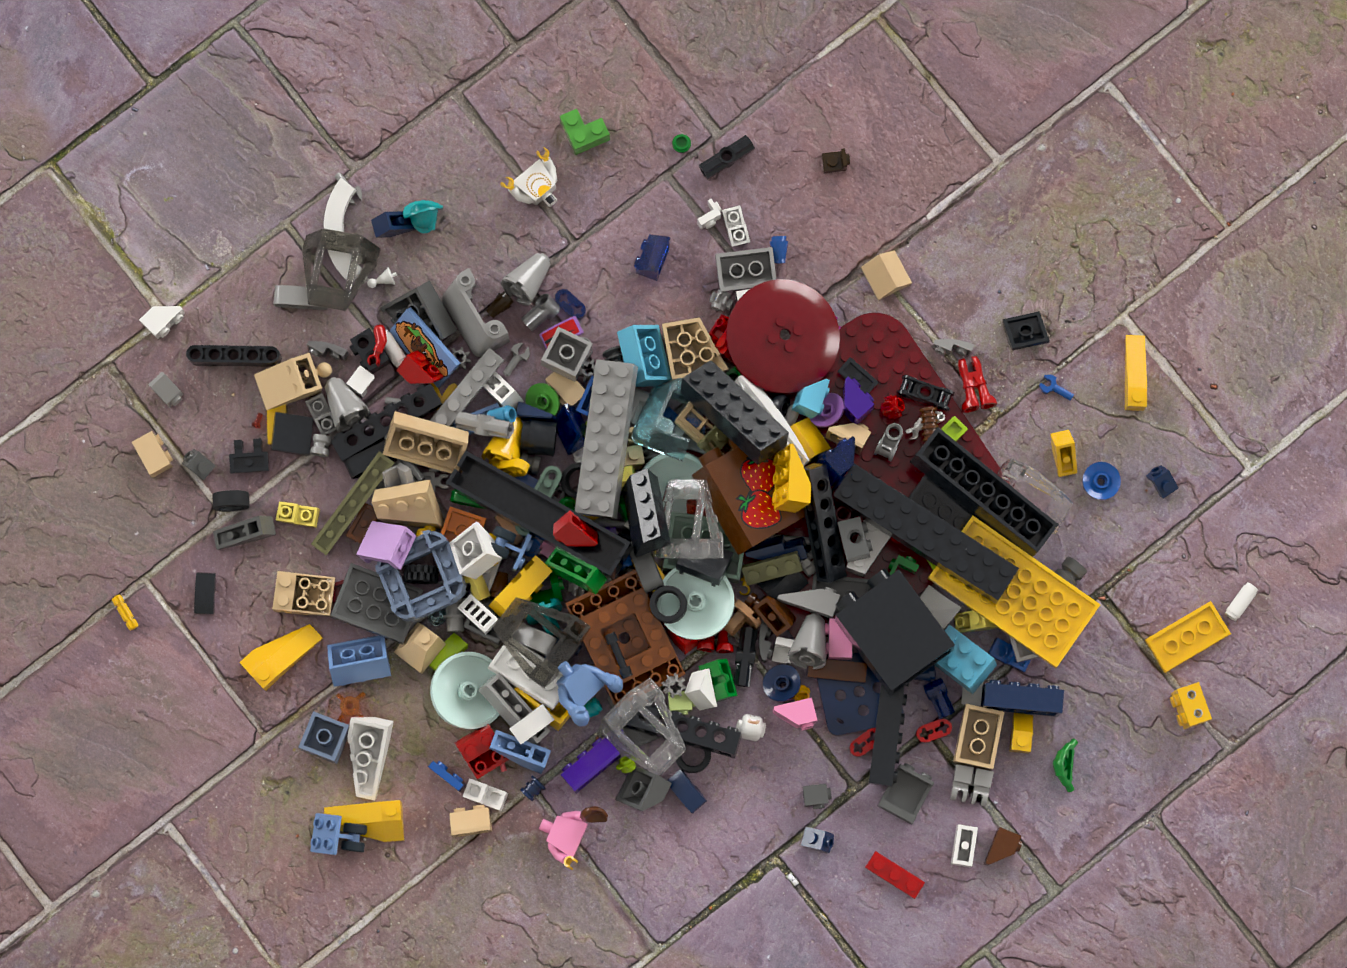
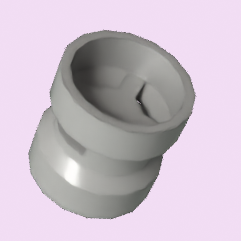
[310,434,332,457]

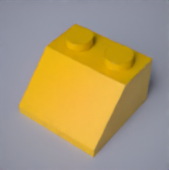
[790,418,831,465]

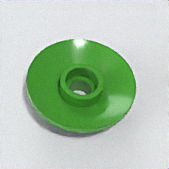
[525,383,560,416]

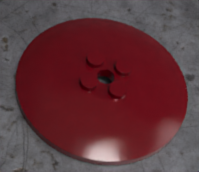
[726,279,840,394]

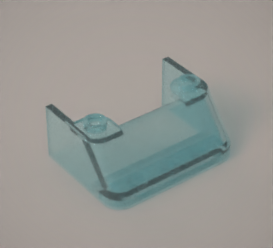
[631,378,696,462]

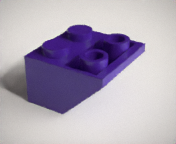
[843,376,875,425]

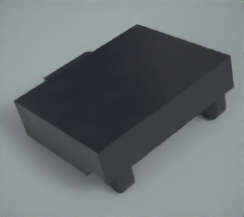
[676,536,734,587]

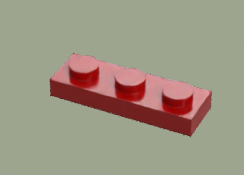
[865,851,925,899]

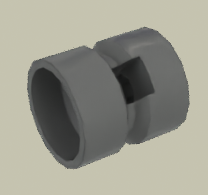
[1055,556,1087,586]

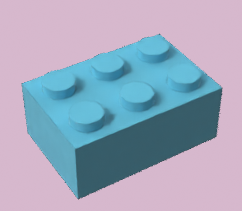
[617,325,672,387]
[935,624,997,694]

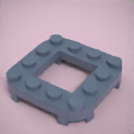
[375,530,466,622]

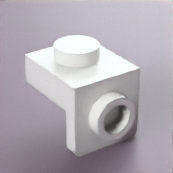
[697,199,722,230]

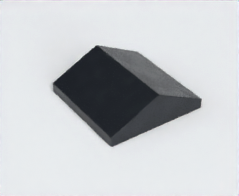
[1003,311,1050,351]
[756,572,809,605]

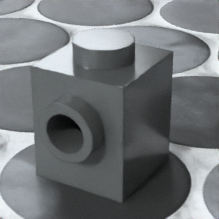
[802,784,832,809]

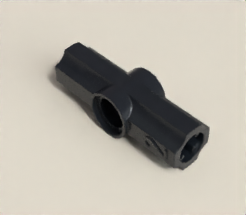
[699,135,755,180]
[733,627,757,687]

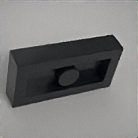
[837,357,879,393]

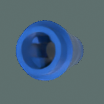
[770,236,788,264]

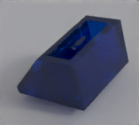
[818,436,855,487]

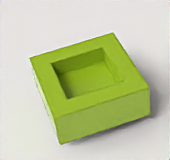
[941,416,968,441]

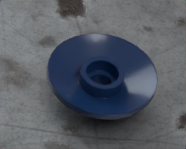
[763,664,801,702]

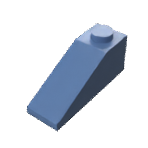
[490,730,551,774]

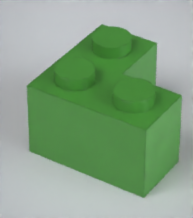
[560,109,610,155]

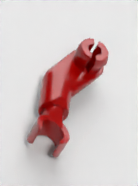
[367,325,387,366]

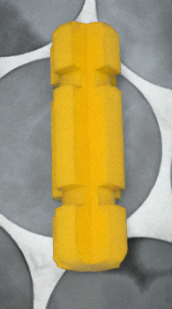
[112,594,138,631]

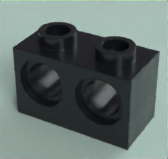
[349,328,391,374]

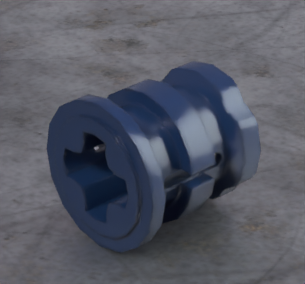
[520,775,546,801]

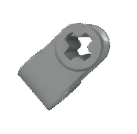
[874,423,903,462]

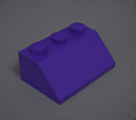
[561,737,621,794]

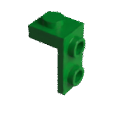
[888,555,919,575]
[524,573,564,609]

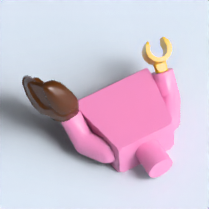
[539,806,608,870]

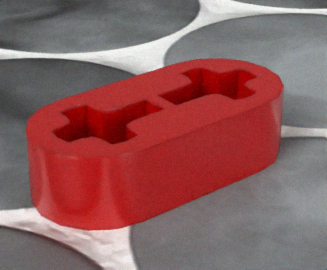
[916,719,952,743]
[849,728,876,757]

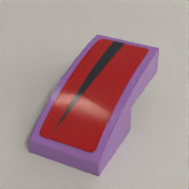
[539,316,584,349]

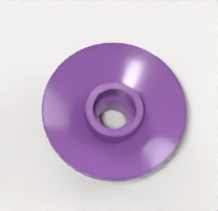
[810,393,844,427]

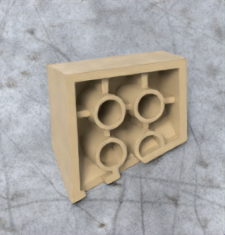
[661,317,729,384]
[372,480,444,529]

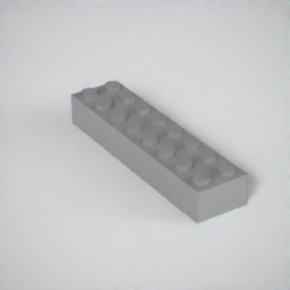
[575,359,638,519]

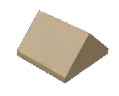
[861,250,912,301]

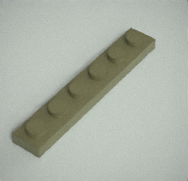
[311,451,395,555]

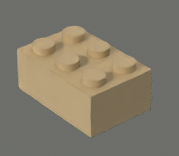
[953,704,1004,771]

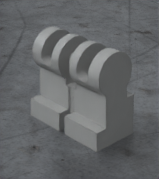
[950,764,994,807]

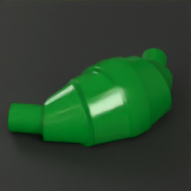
[1053,739,1078,792]

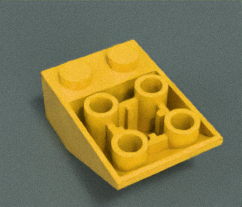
[772,444,811,513]

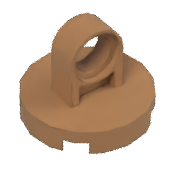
[724,598,762,636]

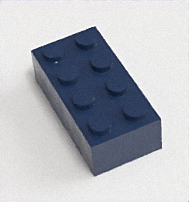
[981,680,1064,717]

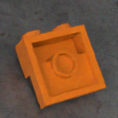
[441,506,487,542]

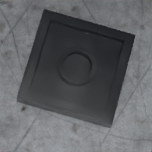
[271,412,313,456]

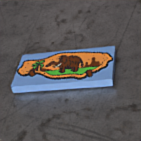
[389,307,460,388]

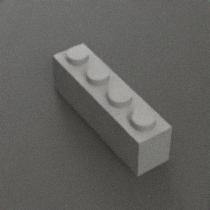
[478,673,550,744]

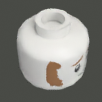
[736,714,766,741]

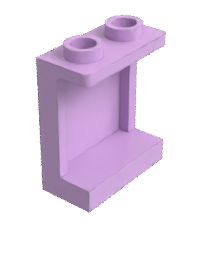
[356,521,416,570]

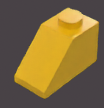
[1050,430,1077,477]
[1009,713,1033,754]

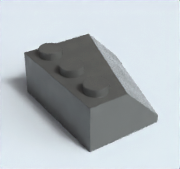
[380,280,457,340]

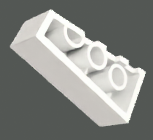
[846,520,890,577]

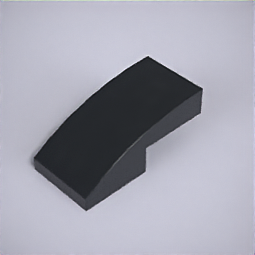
[194,572,216,614]

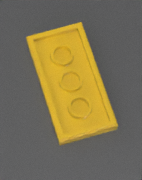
[1145,601,1231,673]

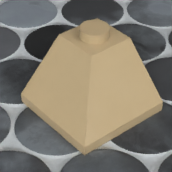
[825,423,871,455]
[394,622,446,674]

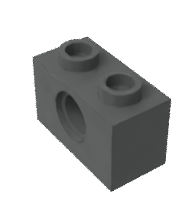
[838,517,873,563]

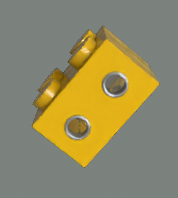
[1170,682,1212,730]

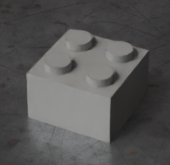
[541,327,593,382]

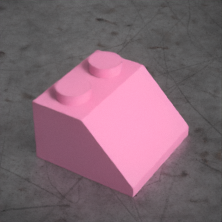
[772,698,817,731]

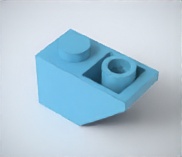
[792,379,830,419]

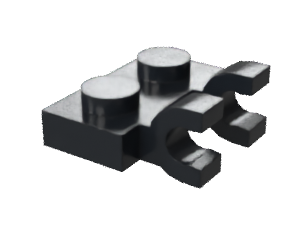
[229,438,269,474]

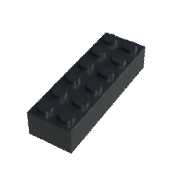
[680,360,789,465]

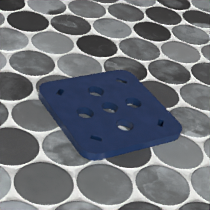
[817,652,904,736]

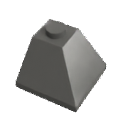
[615,766,672,811]

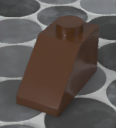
[752,596,796,637]
[984,827,1023,866]

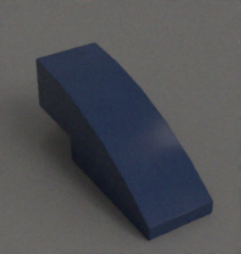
[745,535,809,560]

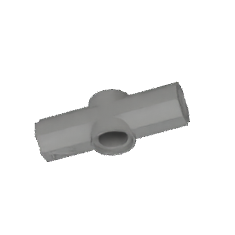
[455,412,514,439]

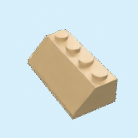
[383,411,469,474]

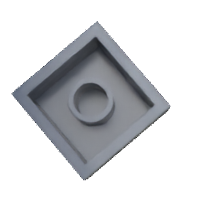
[298,711,349,764]

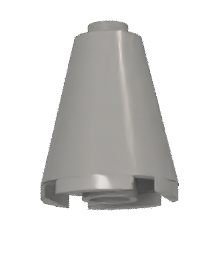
[501,253,551,306]
[325,377,371,432]
[788,613,826,669]

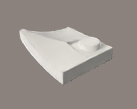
[920,585,961,629]

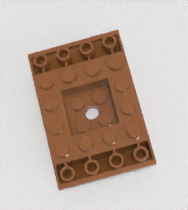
[565,569,685,708]

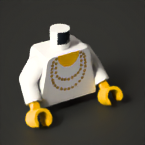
[500,147,557,207]

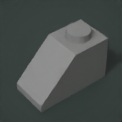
[148,372,183,408]

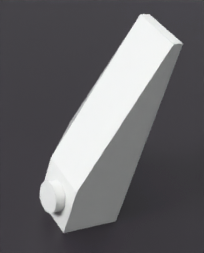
[347,717,394,801]

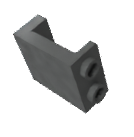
[878,763,935,825]

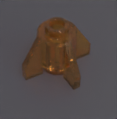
[336,692,366,722]

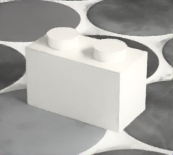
[951,824,978,868]

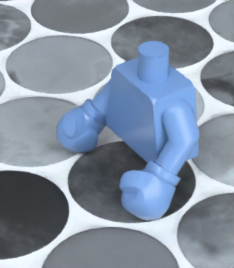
[557,661,623,727]

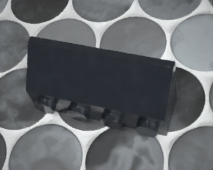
[622,468,671,558]

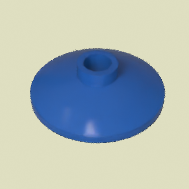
[1082,462,1121,500]

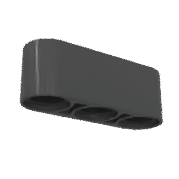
[630,541,664,594]

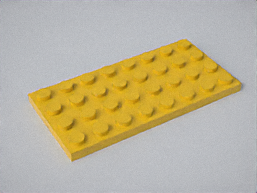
[928,516,1101,668]

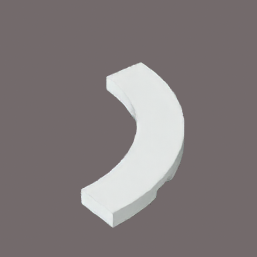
[324,178,363,284]

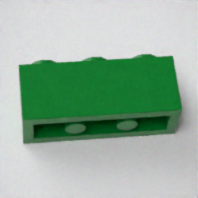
[545,548,607,595]

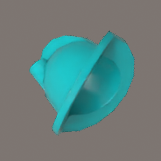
[403,200,443,233]

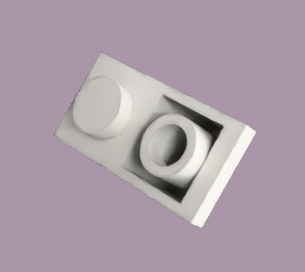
[139,306,185,339]

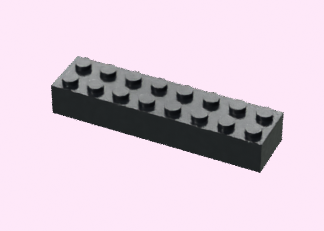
[910,427,1059,557]

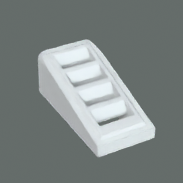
[458,594,499,635]

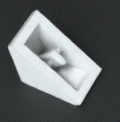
[685,669,717,711]

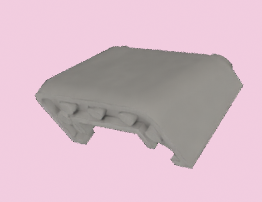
[442,268,510,357]

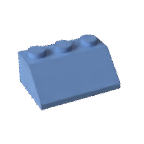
[327,635,391,687]

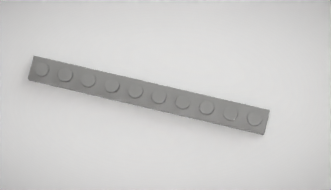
[369,348,505,499]

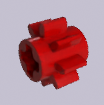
[881,395,905,419]

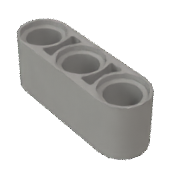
[273,285,330,310]
[504,619,557,657]

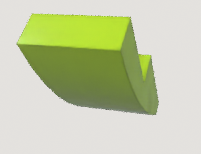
[429,633,468,671]

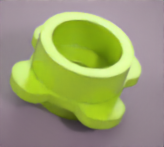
[616,756,637,773]

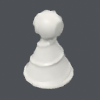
[367,267,397,288]

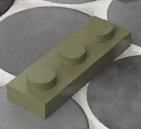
[741,551,803,586]

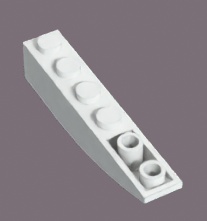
[734,375,810,467]

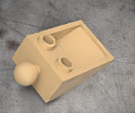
[254,353,332,411]

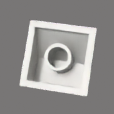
[449,522,502,579]

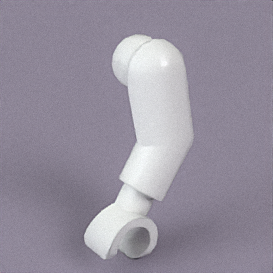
[906,411,945,440]

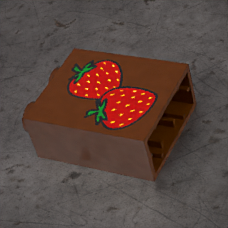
[692,440,805,555]

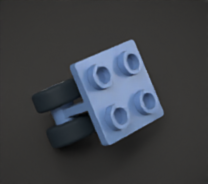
[491,526,533,571]
[310,813,367,855]

